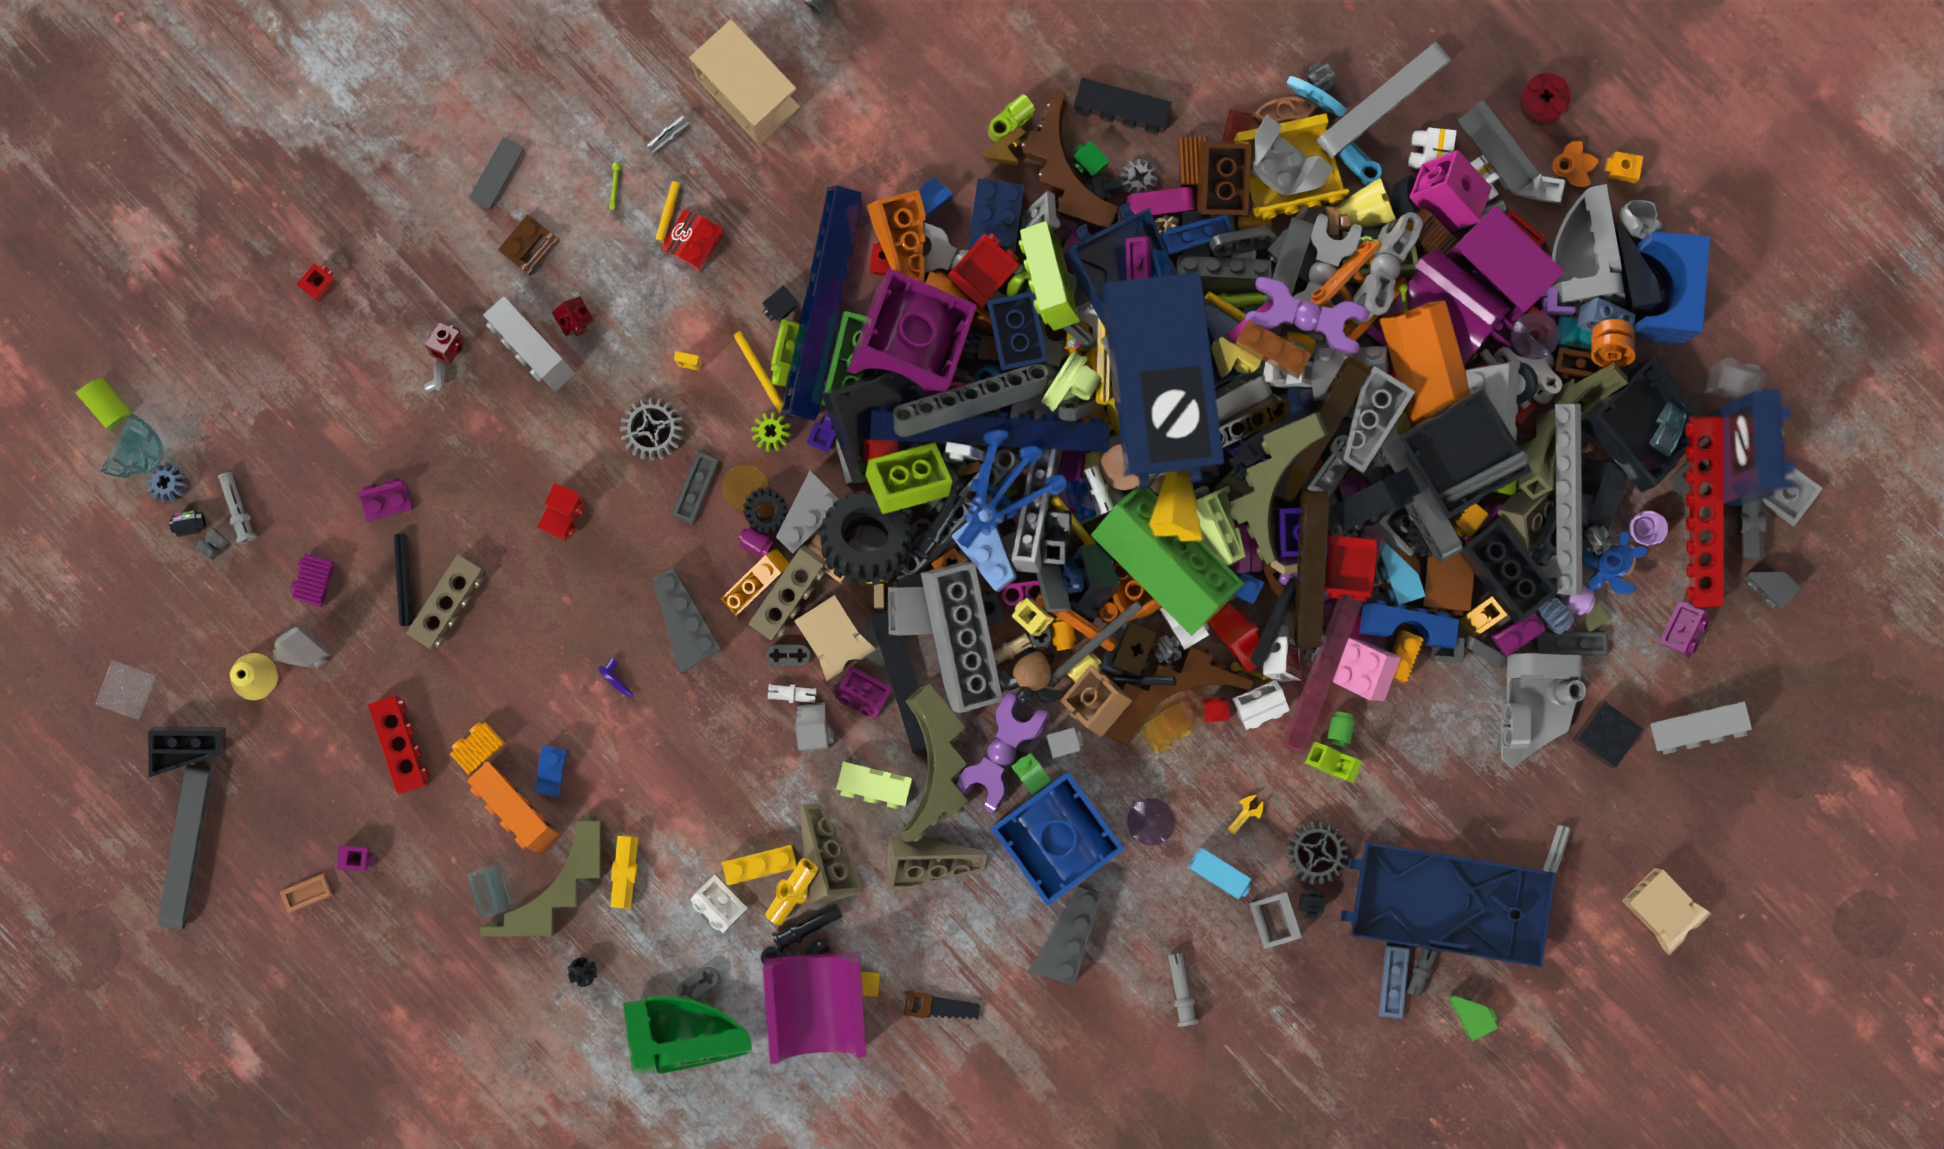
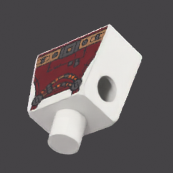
[1263,625,1301,682]

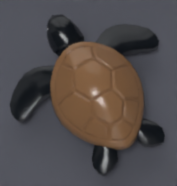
[997,647,1063,704]

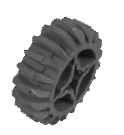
[1284,820,1349,884]

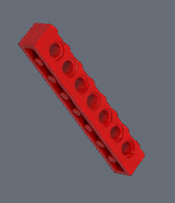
[1686,415,1723,607]

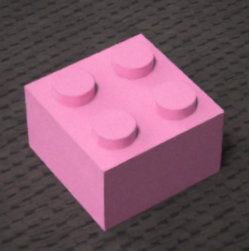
[1332,638,1401,701]

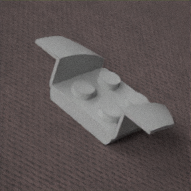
[1250,115,1333,196]

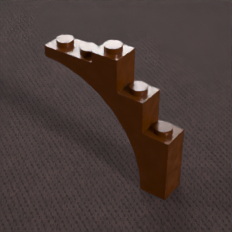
[1021,90,1121,231]
[1105,645,1254,745]

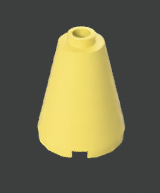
[1335,178,1397,231]
[230,653,278,700]

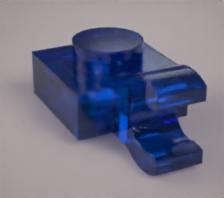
[1065,477,1096,521]

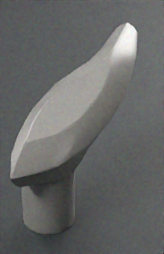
[424,358,445,392]

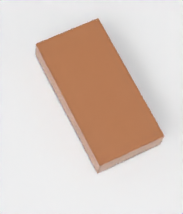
[279,873,334,914]

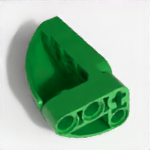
[623,996,752,1076]

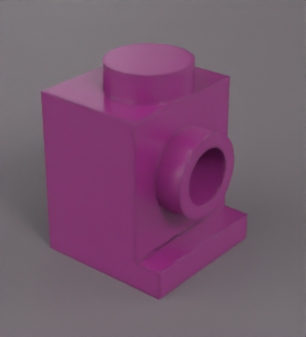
[336,845,374,871]

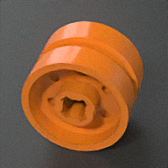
[1591,319,1635,368]

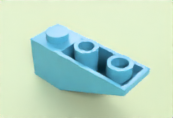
[1373,537,1425,605]

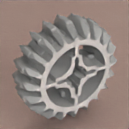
[620,397,684,461]

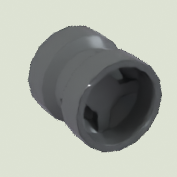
[195,527,229,560]

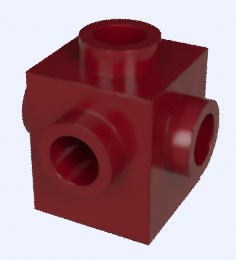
[552,296,594,337]
[425,322,465,365]

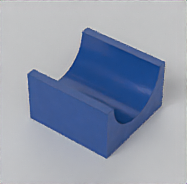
[1634,231,1710,345]
[990,772,1125,906]

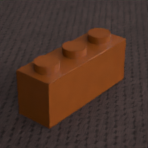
[1235,320,1311,379]

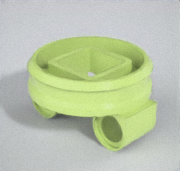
[1041,351,1101,412]

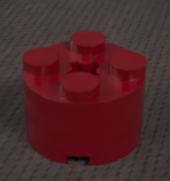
[1520,73,1571,125]

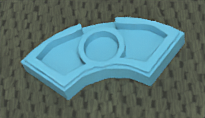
[1286,76,1347,116]

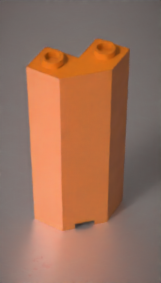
[1380,300,1470,427]

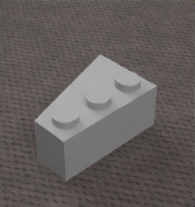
[1311,346,1389,401]
[776,471,839,556]
[796,702,834,751]

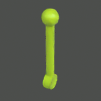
[610,162,621,210]
[1399,283,1408,311]

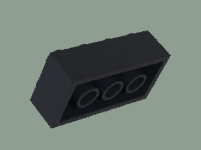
[1459,518,1559,623]

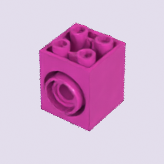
[1410,150,1492,232]

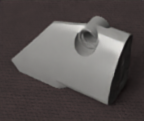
[1501,654,1586,769]

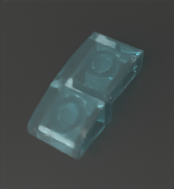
[1649,402,1687,457]

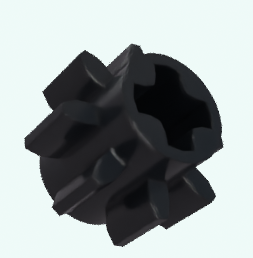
[1299,889,1325,918]
[567,957,598,987]

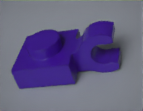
[807,412,836,453]

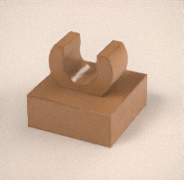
[1326,207,1350,235]

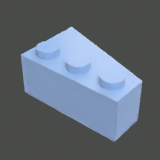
[951,510,1017,592]

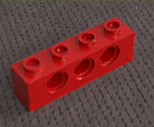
[367,695,430,795]

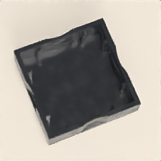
[1581,357,1706,492]
[822,370,946,483]
[1399,386,1532,519]

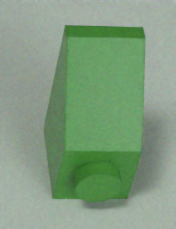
[1011,753,1053,797]
[1447,995,1498,1041]

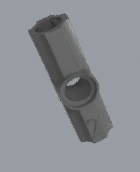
[1737,499,1766,559]

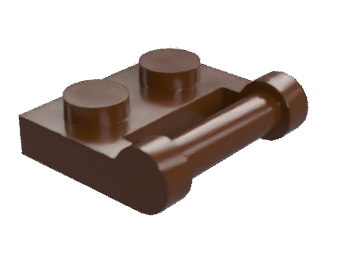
[498,214,560,276]

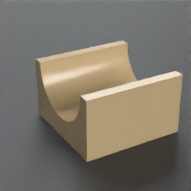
[689,19,801,146]

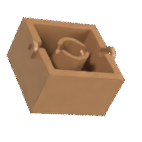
[1060,665,1132,737]

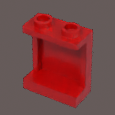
[947,233,1020,307]
[1324,535,1379,601]

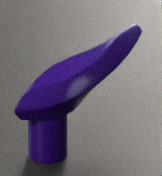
[599,658,634,698]

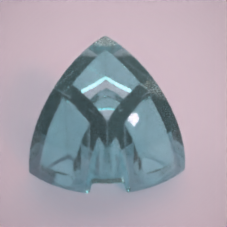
[101,414,164,478]

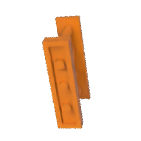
[1309,241,1408,341]

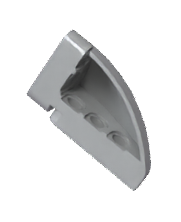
[1552,184,1626,312]

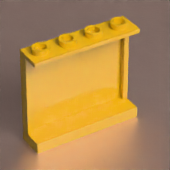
[1233,114,1349,220]

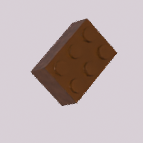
[1197,140,1252,215]

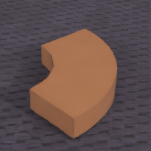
[1252,96,1318,124]

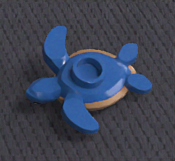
[1582,531,1647,594]

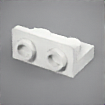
[690,875,748,933]

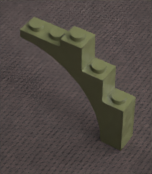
[1519,363,1628,500]
[1229,412,1328,564]
[899,684,968,842]

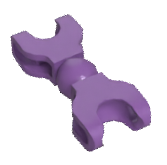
[1245,277,1370,354]
[956,691,1049,814]

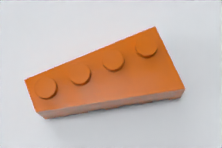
[467,761,561,855]

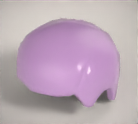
[1629,510,1668,546]

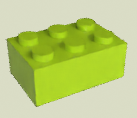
[866,443,952,514]

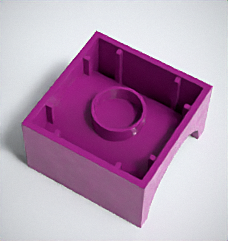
[1447,205,1565,322]
[1367,249,1511,369]
[847,269,977,397]
[762,951,867,1064]

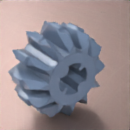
[145,463,187,504]
[1535,596,1574,634]

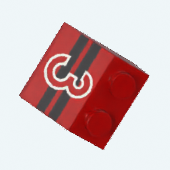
[661,209,725,273]

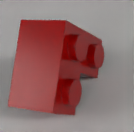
[537,482,587,541]
[1208,604,1261,673]

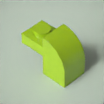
[1305,742,1362,783]

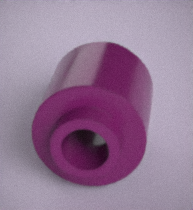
[737,526,774,557]

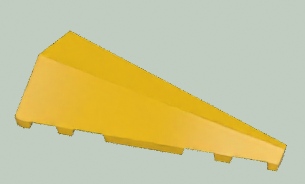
[1149,470,1203,541]

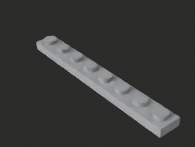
[1555,404,1582,595]

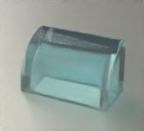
[466,864,512,919]

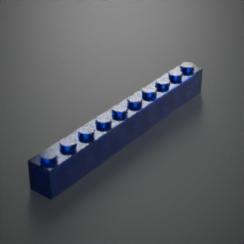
[780,185,862,421]
[870,405,1110,452]

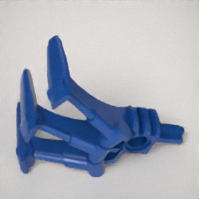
[957,430,1067,549]

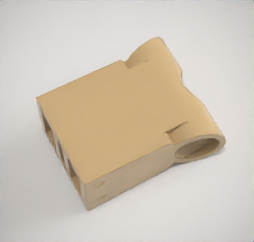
[795,595,876,681]
[1622,868,1711,955]

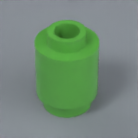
[1327,712,1355,748]

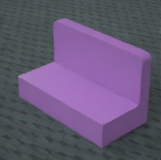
[1539,287,1576,319]

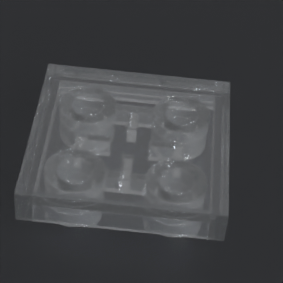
[95,660,158,721]

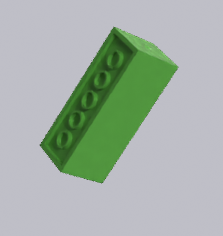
[1091,486,1244,636]

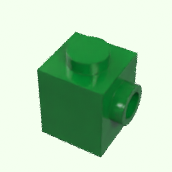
[1073,141,1110,179]

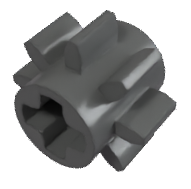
[1306,62,1336,92]
[1582,525,1613,555]
[1153,635,1184,664]

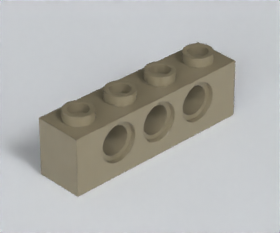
[748,545,827,641]
[406,554,485,650]

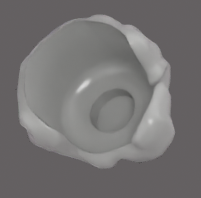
[1619,200,1663,240]

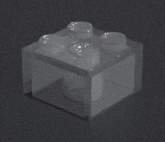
[1704,357,1767,401]

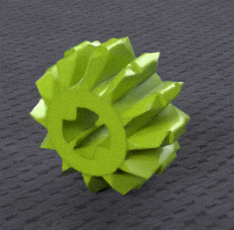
[751,412,791,452]

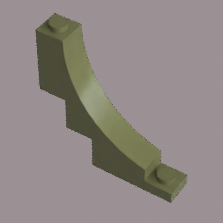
[480,816,602,937]

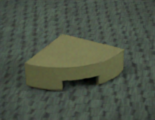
[1585,600,1610,632]

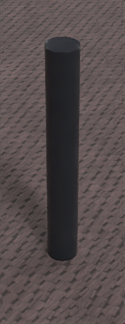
[1111,675,1177,686]

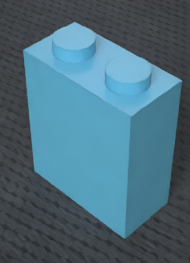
[1187,848,1252,899]

